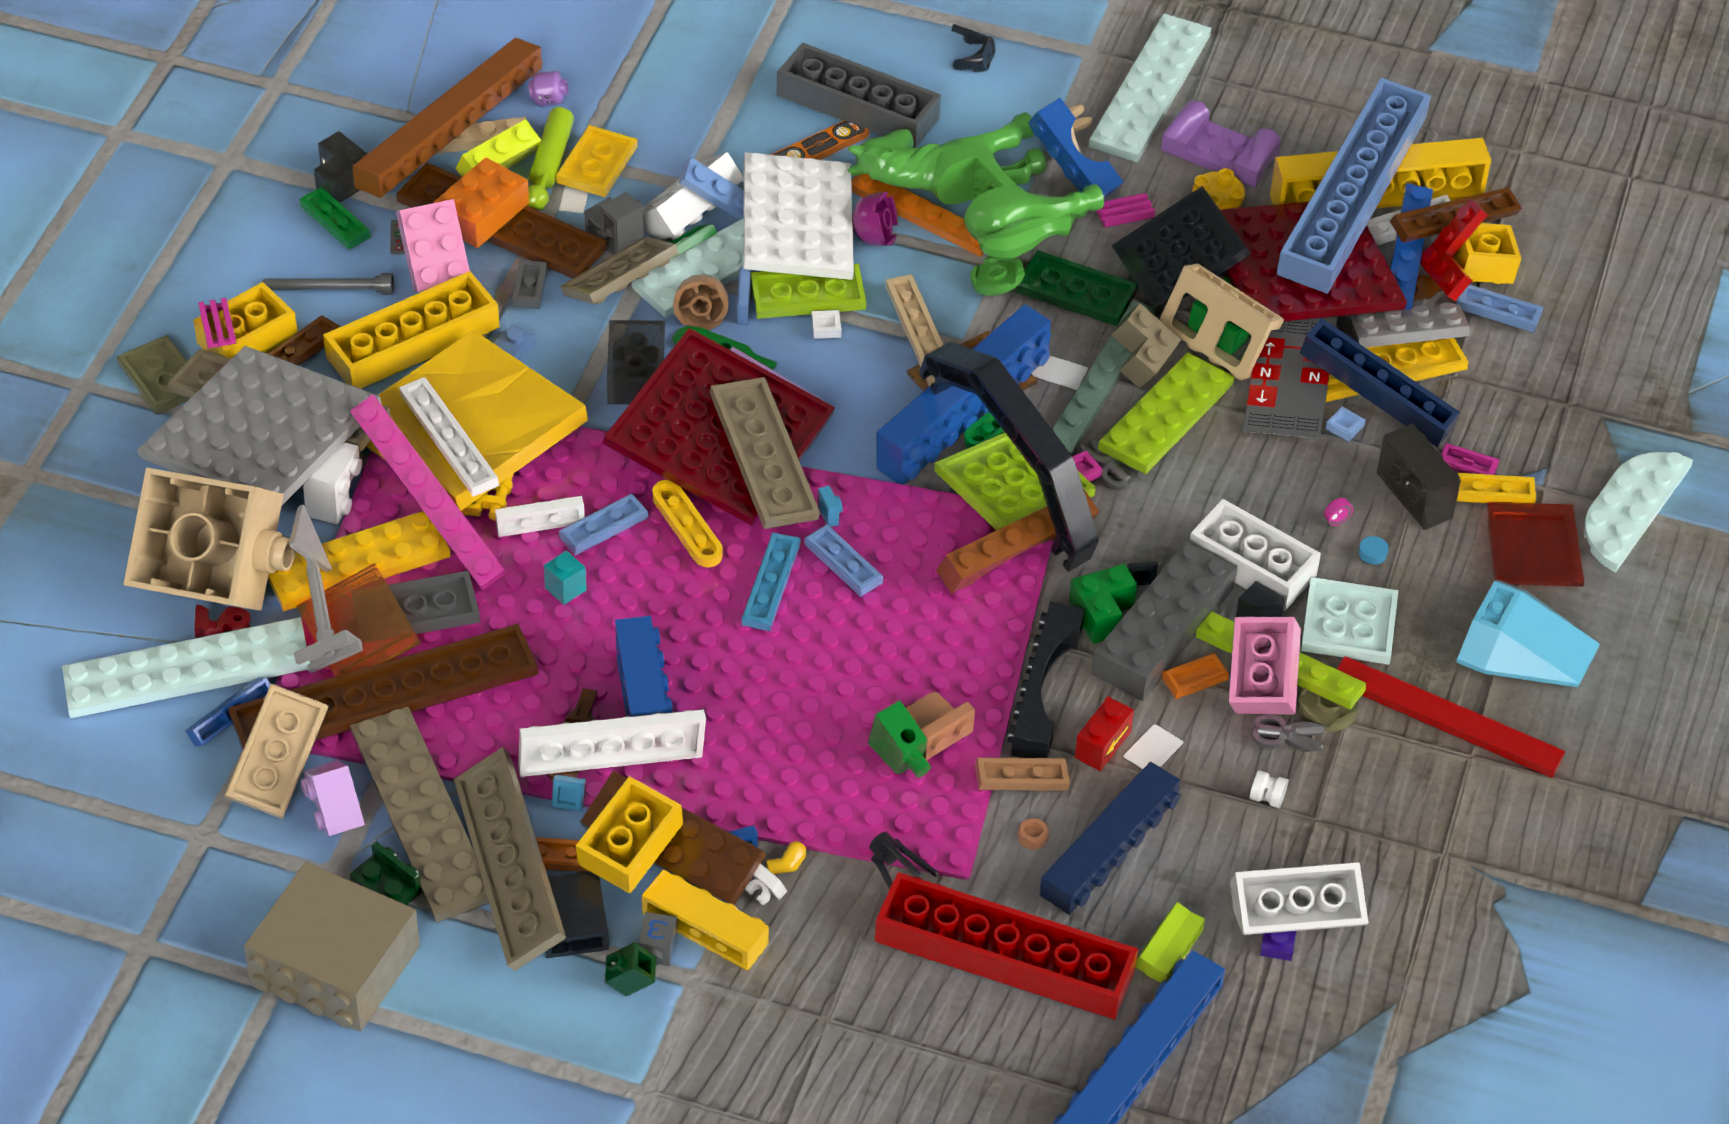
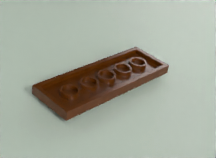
[580,771,766,905]

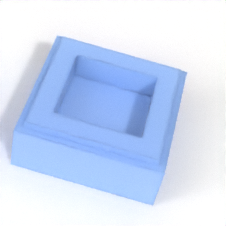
[1325,407,1365,442]

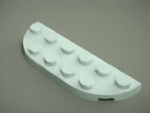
[1584,452,1693,573]

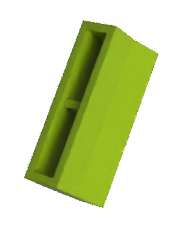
[1136,902,1205,983]

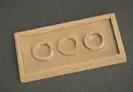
[224,684,329,819]

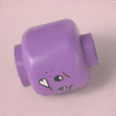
[528,71,569,107]

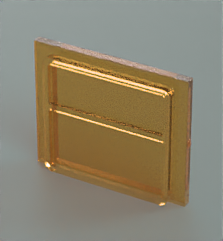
[296,563,421,677]

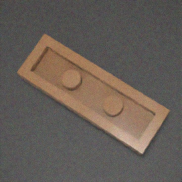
[974,758,1070,791]

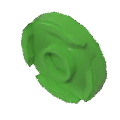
[970,257,1025,296]

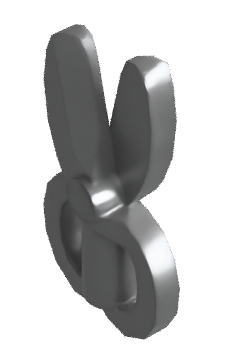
[1080,440,1139,489]
[1252,714,1325,751]

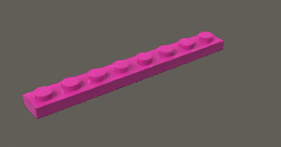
[350,394,506,590]

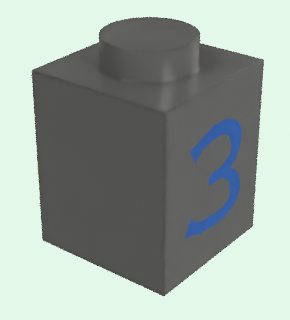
[638,912,677,966]

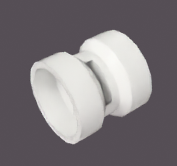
[1250,770,1289,808]

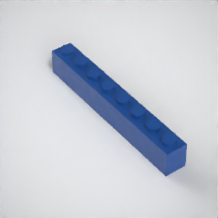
[1053,950,1225,1124]

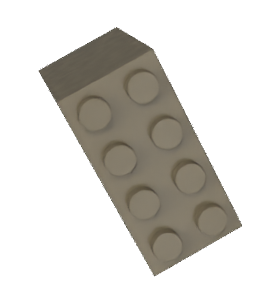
[244,862,420,1032]

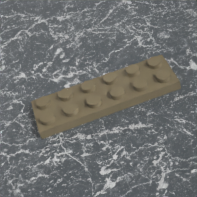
[709,377,820,529]

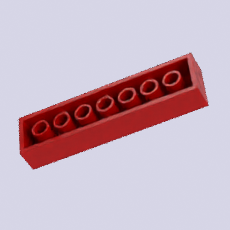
[875,872,1138,1020]

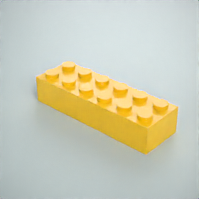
[323,271,500,389]

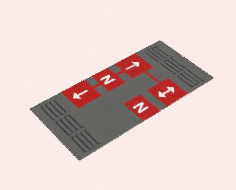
[1243,317,1337,438]

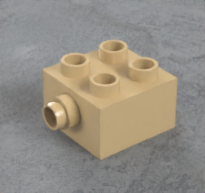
[123,467,295,611]

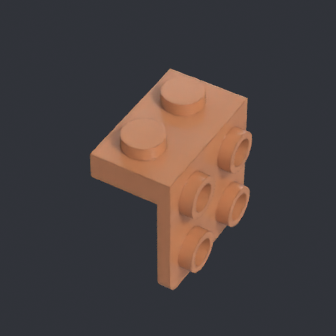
[906,692,975,760]

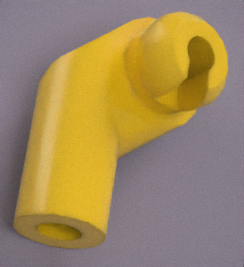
[766,841,807,874]

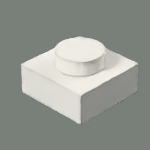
[812,310,841,339]

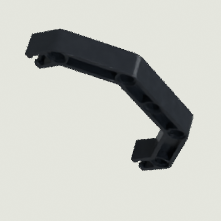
[919,342,1099,572]

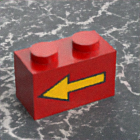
[1074,696,1134,772]

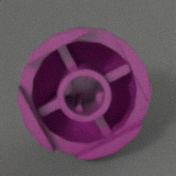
[852,192,898,246]

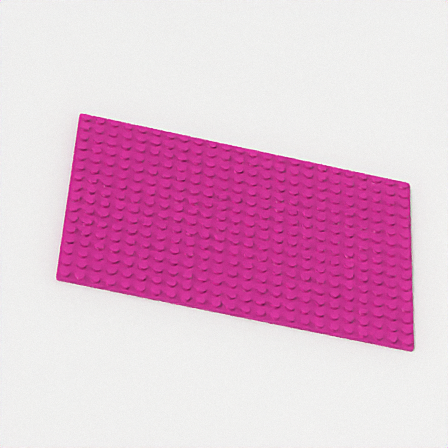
[275,426,1054,880]

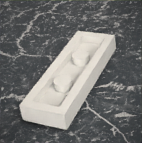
[495,496,584,537]

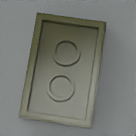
[116,335,190,415]

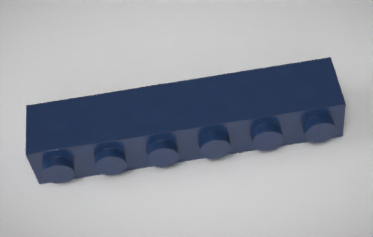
[1300,318,1460,448]
[1039,761,1181,915]

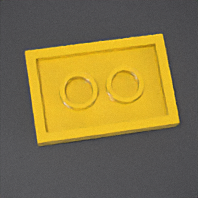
[556,125,638,197]

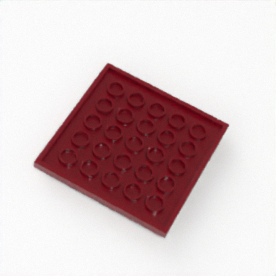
[1220,202,1407,321]
[603,328,835,526]

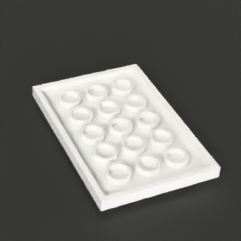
[743,152,854,280]

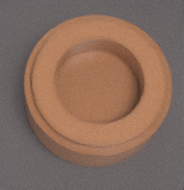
[1018,818,1049,850]

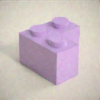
[300,760,365,836]

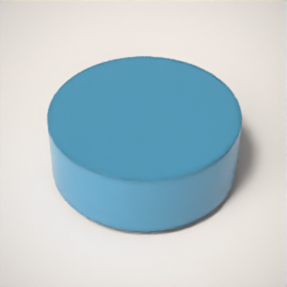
[1358,536,1389,565]

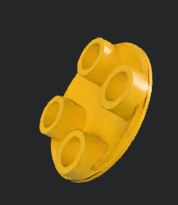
[1192,168,1246,210]

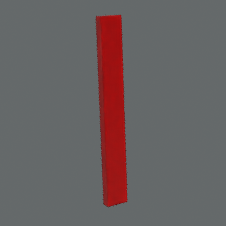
[1337,656,1566,778]

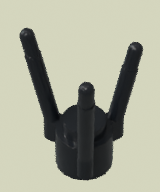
[869,831,938,890]

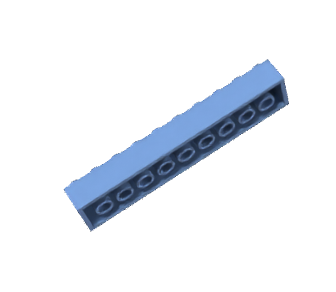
[1277,78,1431,294]

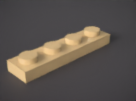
[436,117,526,154]

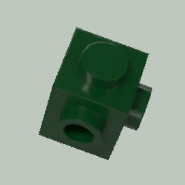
[605,942,656,997]

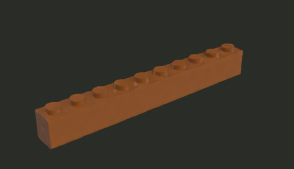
[353,37,543,198]

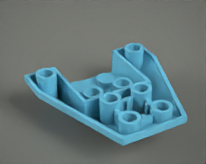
[1456,580,1600,688]

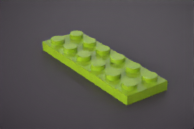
[1098,352,1235,475]

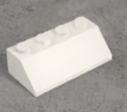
[643,152,743,240]
[1230,862,1369,935]

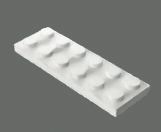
[518,710,706,777]

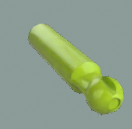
[526,107,574,211]

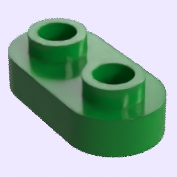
[964,412,1005,449]

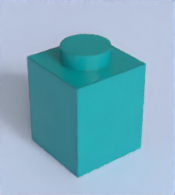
[544,550,587,605]

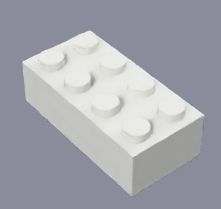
[1190,499,1321,611]

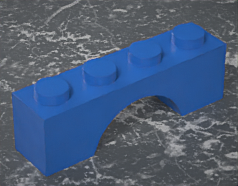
[1028,98,1124,199]

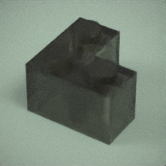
[314,131,367,203]

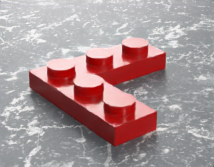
[1420,198,1488,301]

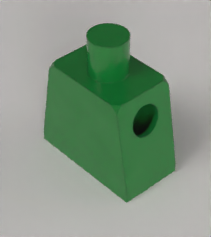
[868,700,931,778]

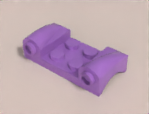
[1161,101,1281,188]

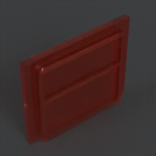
[1487,502,1584,587]

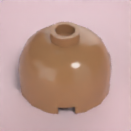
[673,274,729,330]

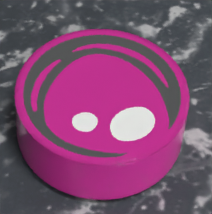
[1324,498,1354,526]

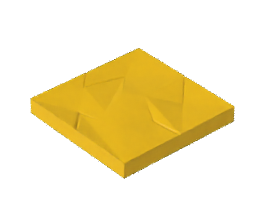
[366,330,588,511]

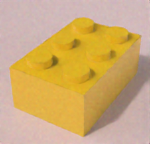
[193,282,297,359]
[576,776,683,894]

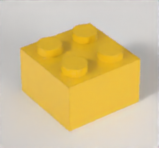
[1454,223,1522,284]

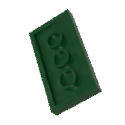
[1016,250,1138,326]

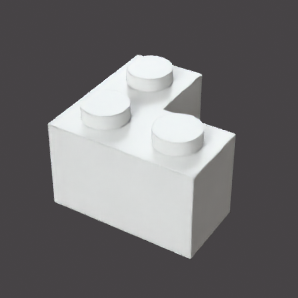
[303,442,362,525]

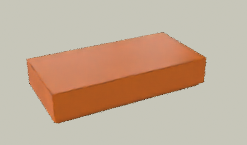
[1162,653,1229,699]

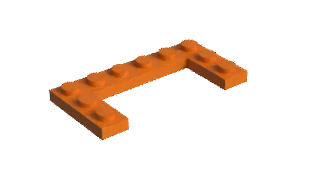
[851,174,985,257]

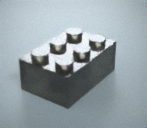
[607,320,666,404]
[1377,423,1461,530]

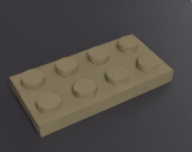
[560,236,679,305]

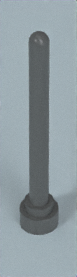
[262,273,394,295]

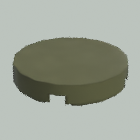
[1298,688,1358,731]

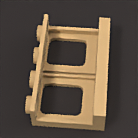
[1160,264,1284,380]

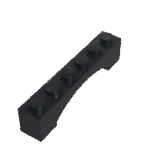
[1007,601,1085,758]

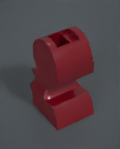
[194,604,251,638]

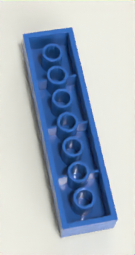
[876,304,1051,485]

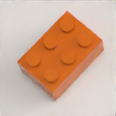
[434,157,529,248]

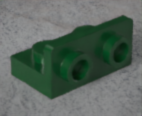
[349,841,421,905]

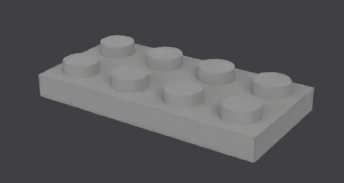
[1350,303,1470,347]

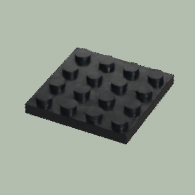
[1111,186,1251,315]

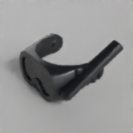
[951,24,995,72]

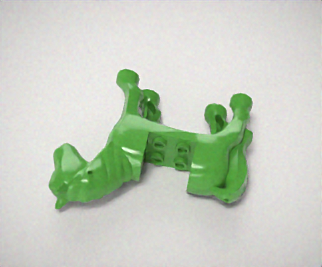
[848,112,1104,260]

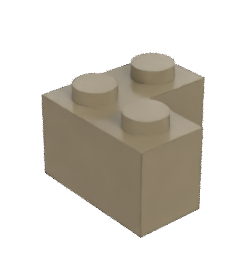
[1111,303,1181,388]

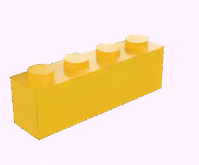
[642,870,769,971]

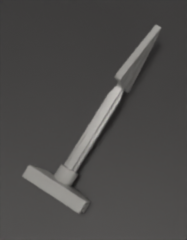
[289,505,363,673]

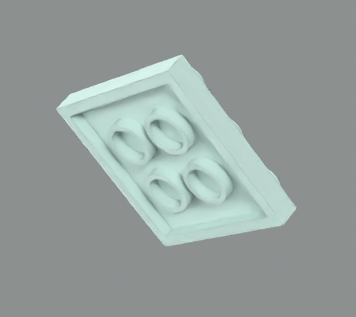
[1301,577,1398,665]

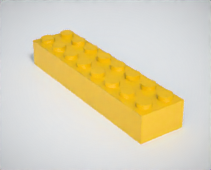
[1270,138,1491,208]

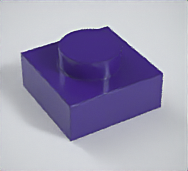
[1260,931,1296,961]

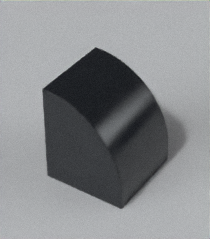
[1236,581,1285,617]

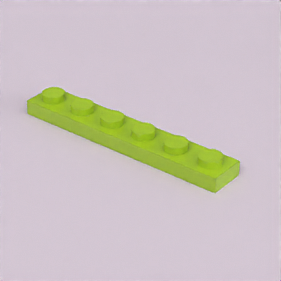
[1196,611,1366,710]

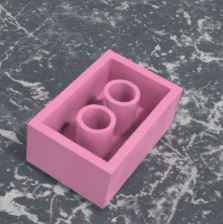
[396,199,469,293]
[1229,617,1301,714]

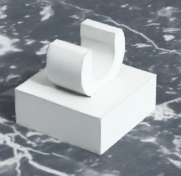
[745,864,787,905]

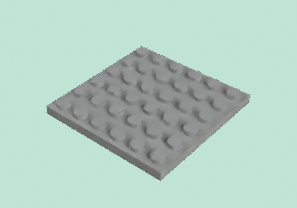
[137,346,381,505]

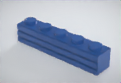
[185,677,270,746]

